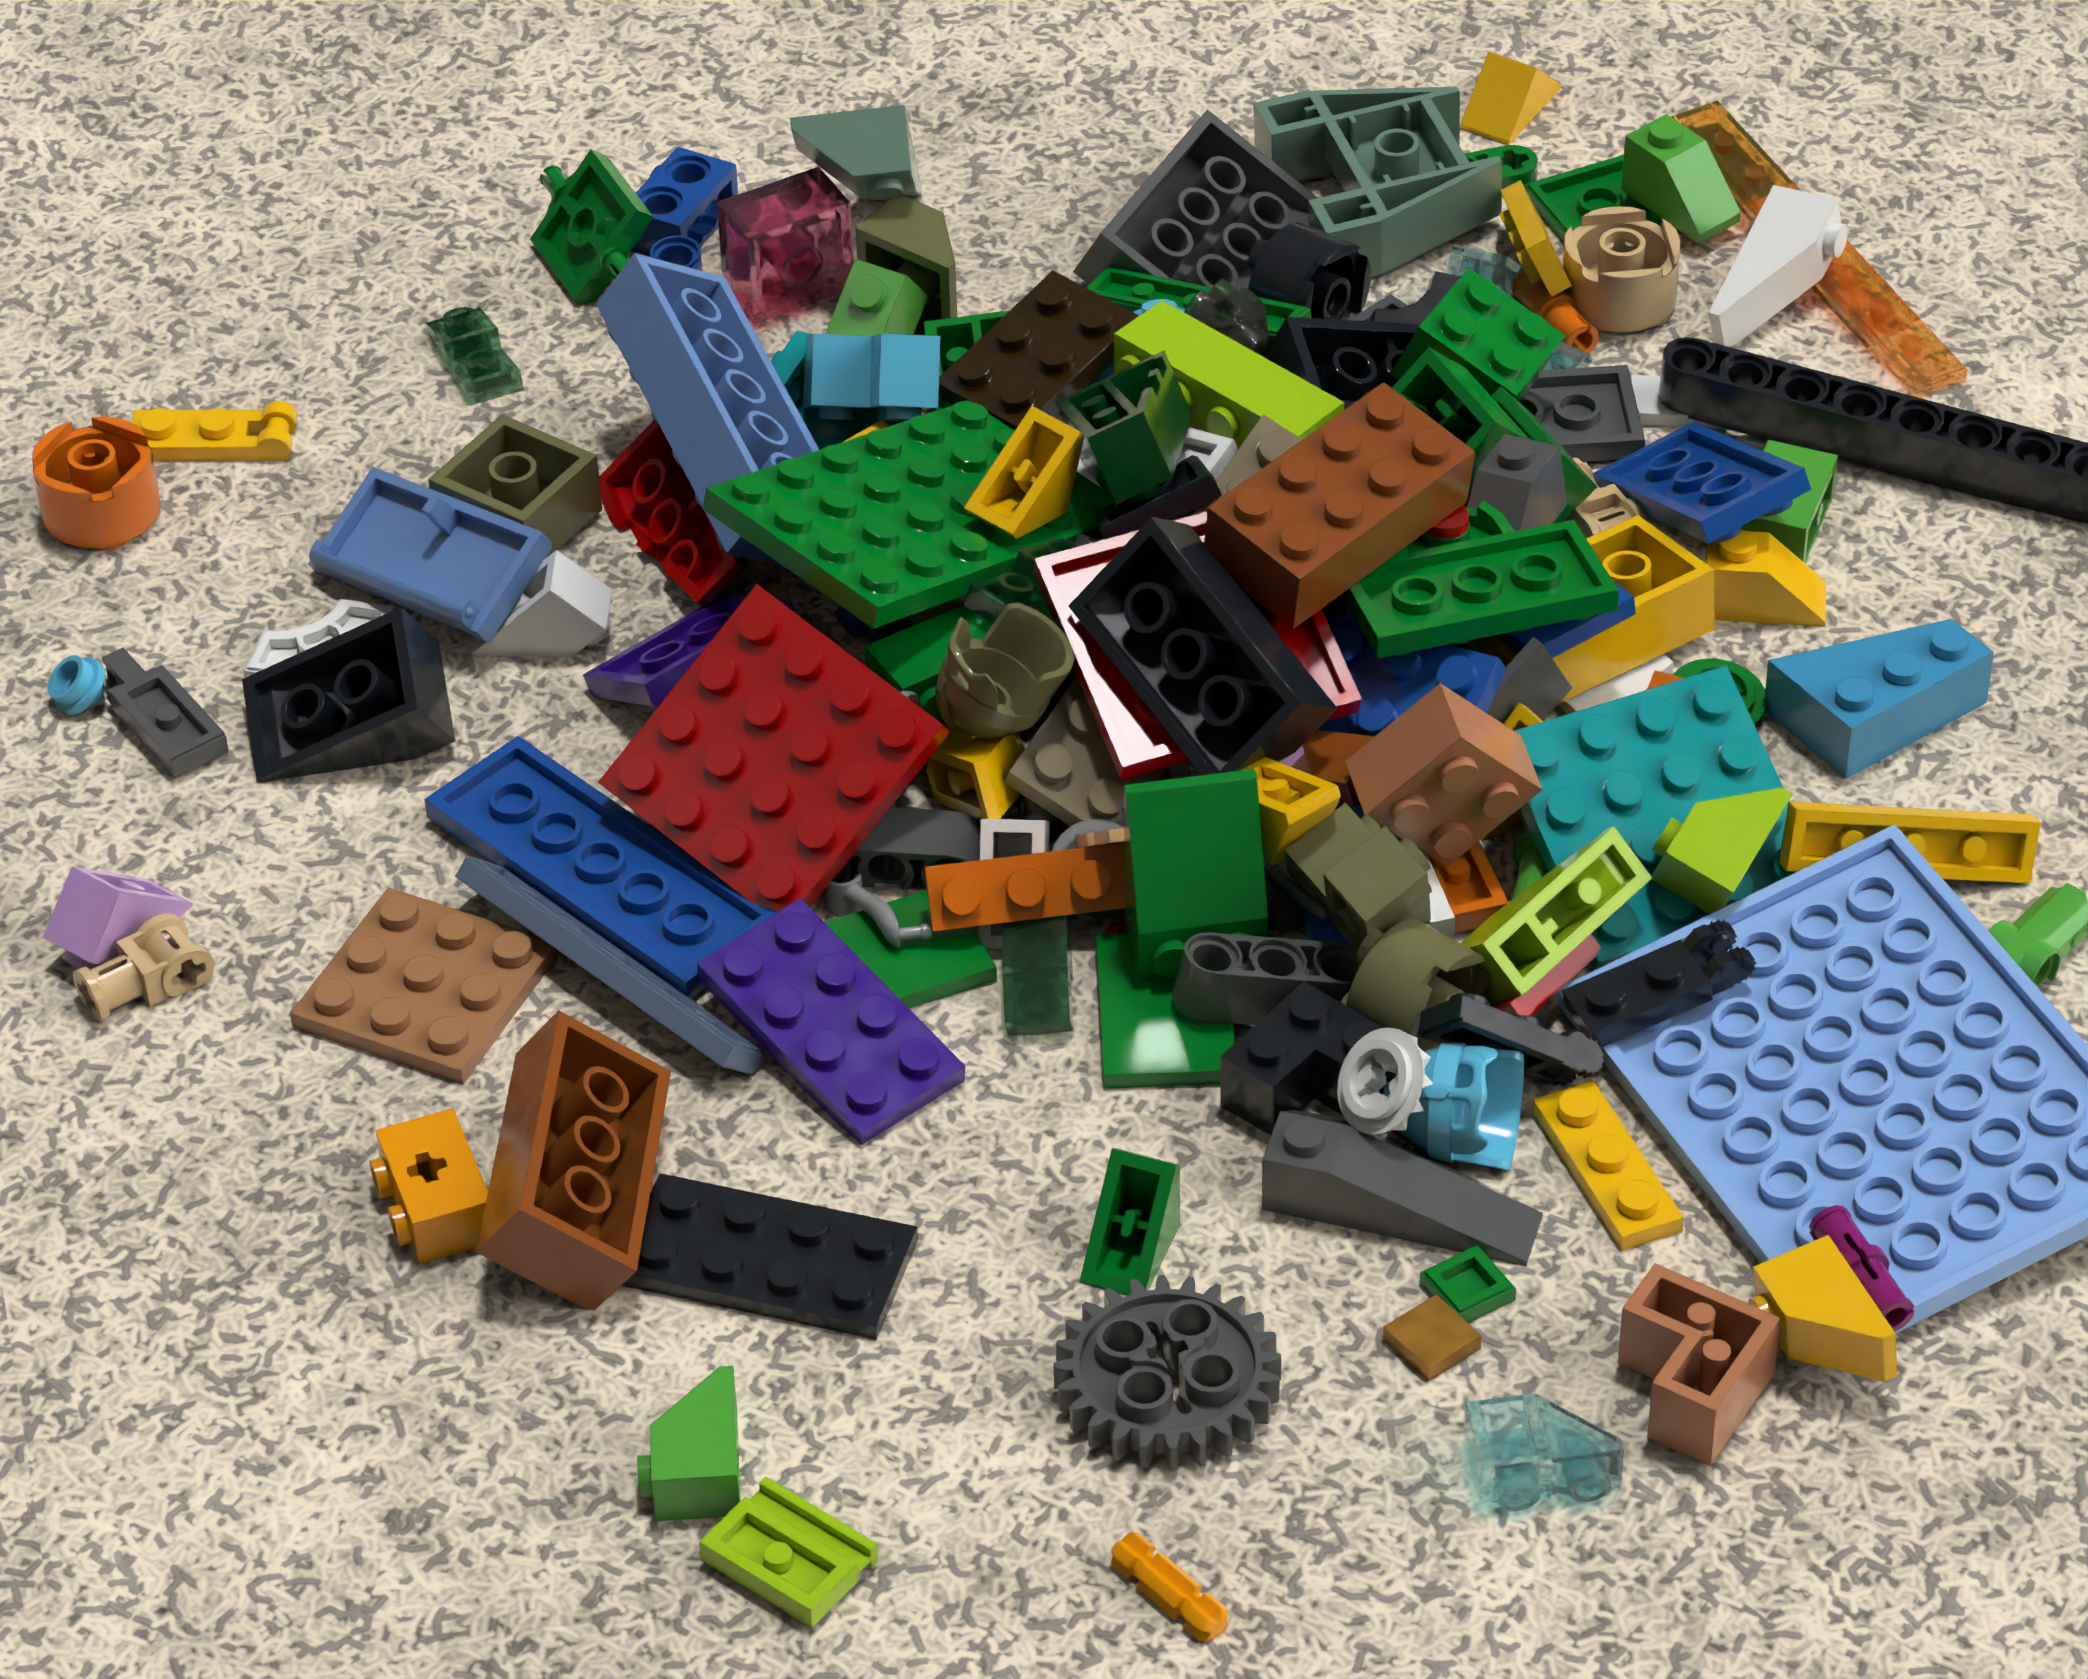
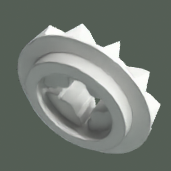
[1337,1028,1433,1138]

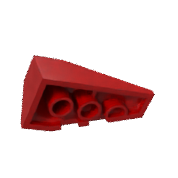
[599,420,745,607]

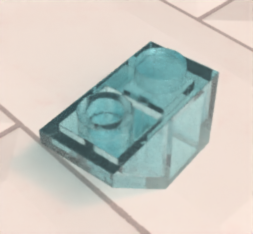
[1463,1393,1624,1511]

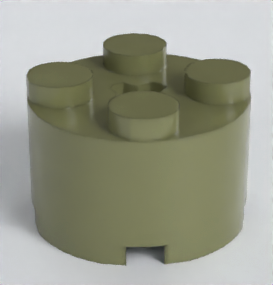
[1341,919,1490,1052]

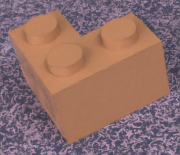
[1618,1263,1781,1466]

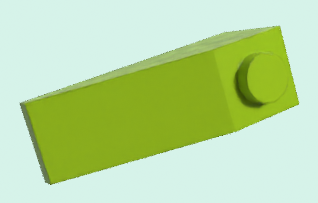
[1461,826,1652,1005]

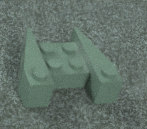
[1253,86,1502,277]

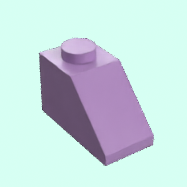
[42,866,193,969]

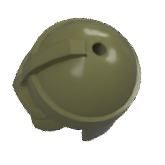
[935,603,1074,739]

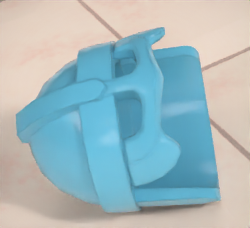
[1383,1042,1524,1170]

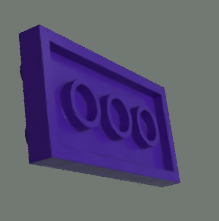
[697,898,966,1145]

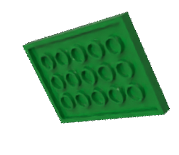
[702,400,1121,629]

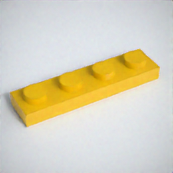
[1779,801,2041,883]

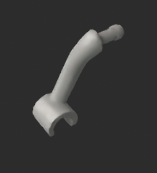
[824,874,932,948]

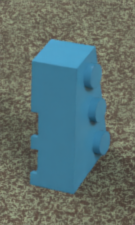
[1764,619,1994,779]

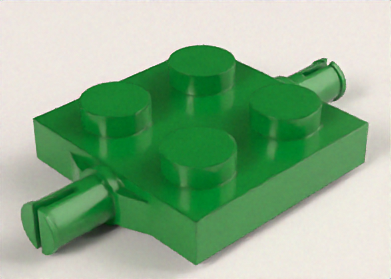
[530,149,654,304]

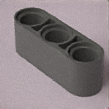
[832,807,981,890]
[1172,932,1360,1025]

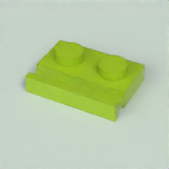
[699,1476,878,1628]

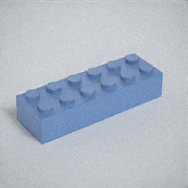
[596,253,819,569]

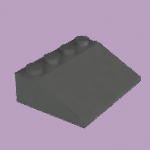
[1073,109,1318,295]

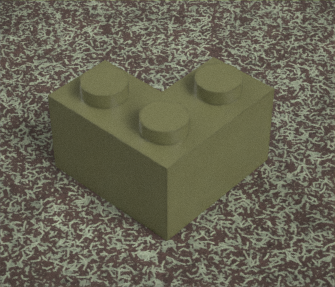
[1284,803,1432,949]

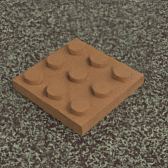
[290,887,558,1084]

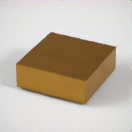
[1383,1294,1482,1382]

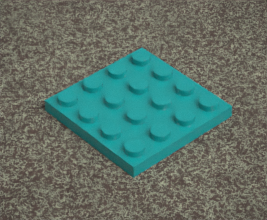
[1515,665,1796,969]

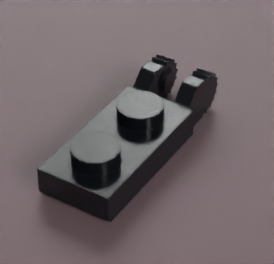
[1562,919,1757,1047]
[1418,993,1605,1086]

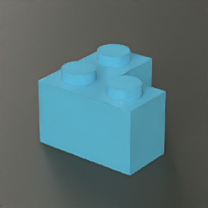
[803,333,941,423]

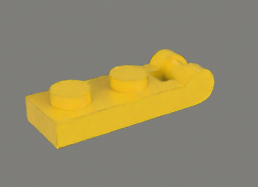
[132,401,298,461]

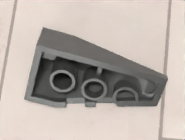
[1262,1110,1543,1266]

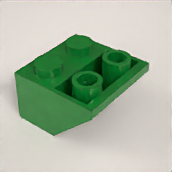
[1392,347,1528,493]

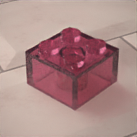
[717,166,854,325]

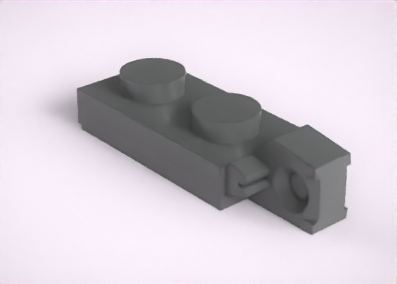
[102,647,229,778]

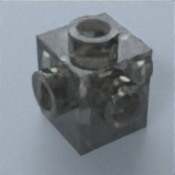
[1184,278,1269,356]

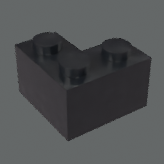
[1220,981,1396,1136]

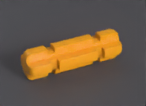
[1111,1532,1229,1643]

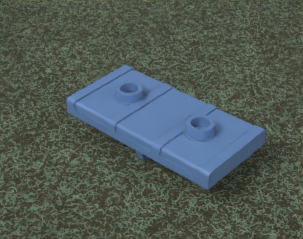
[308,467,552,642]

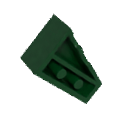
[1055,351,1192,504]

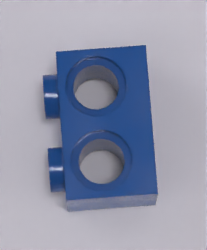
[631,147,739,256]

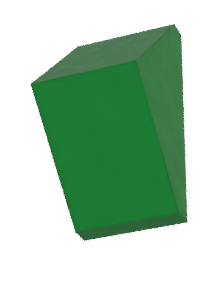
[1079,1148,1180,1295]

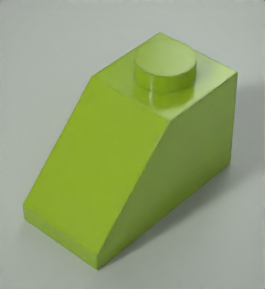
[1651,787,1793,914]

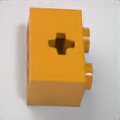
[369,1108,488,1264]

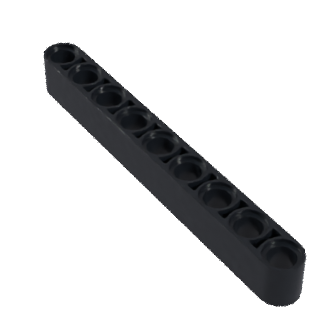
[1658,337,2088,524]

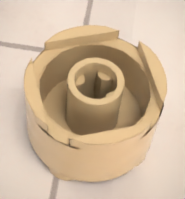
[1563,206,1680,332]

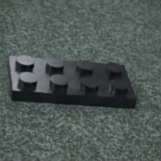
[621,1173,918,1340]

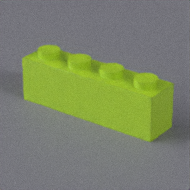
[1114,300,1344,449]

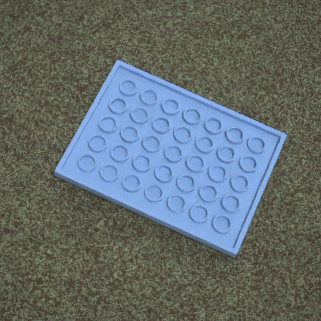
[1557,824,2088,1333]

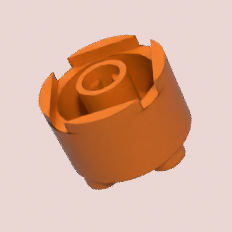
[32,416,161,551]

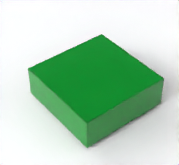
[1420,1245,1516,1323]

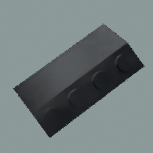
[1068,517,1338,775]

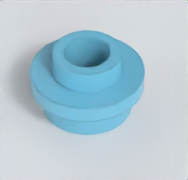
[47,655,105,716]

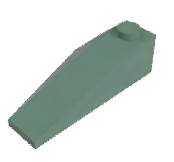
[790,105,922,201]

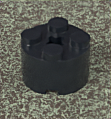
[1247,222,1371,320]

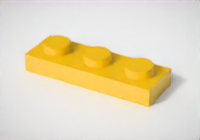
[1499,180,1572,297]
[1532,1080,1684,1251]

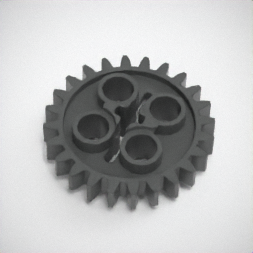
[1053,1275,1281,1471]

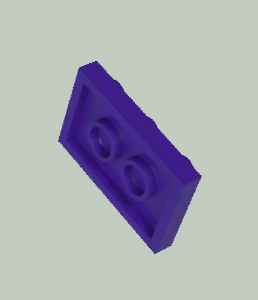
[583,592,796,710]

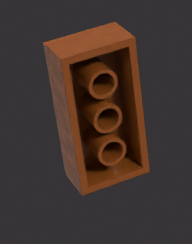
[1204,382,1475,629]
[476,1010,671,1310]

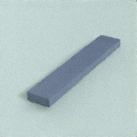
[455,857,768,1075]

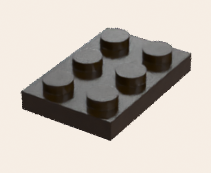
[938,270,1139,430]

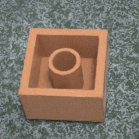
[1345,683,1543,866]

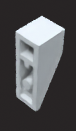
[1708,185,1847,347]

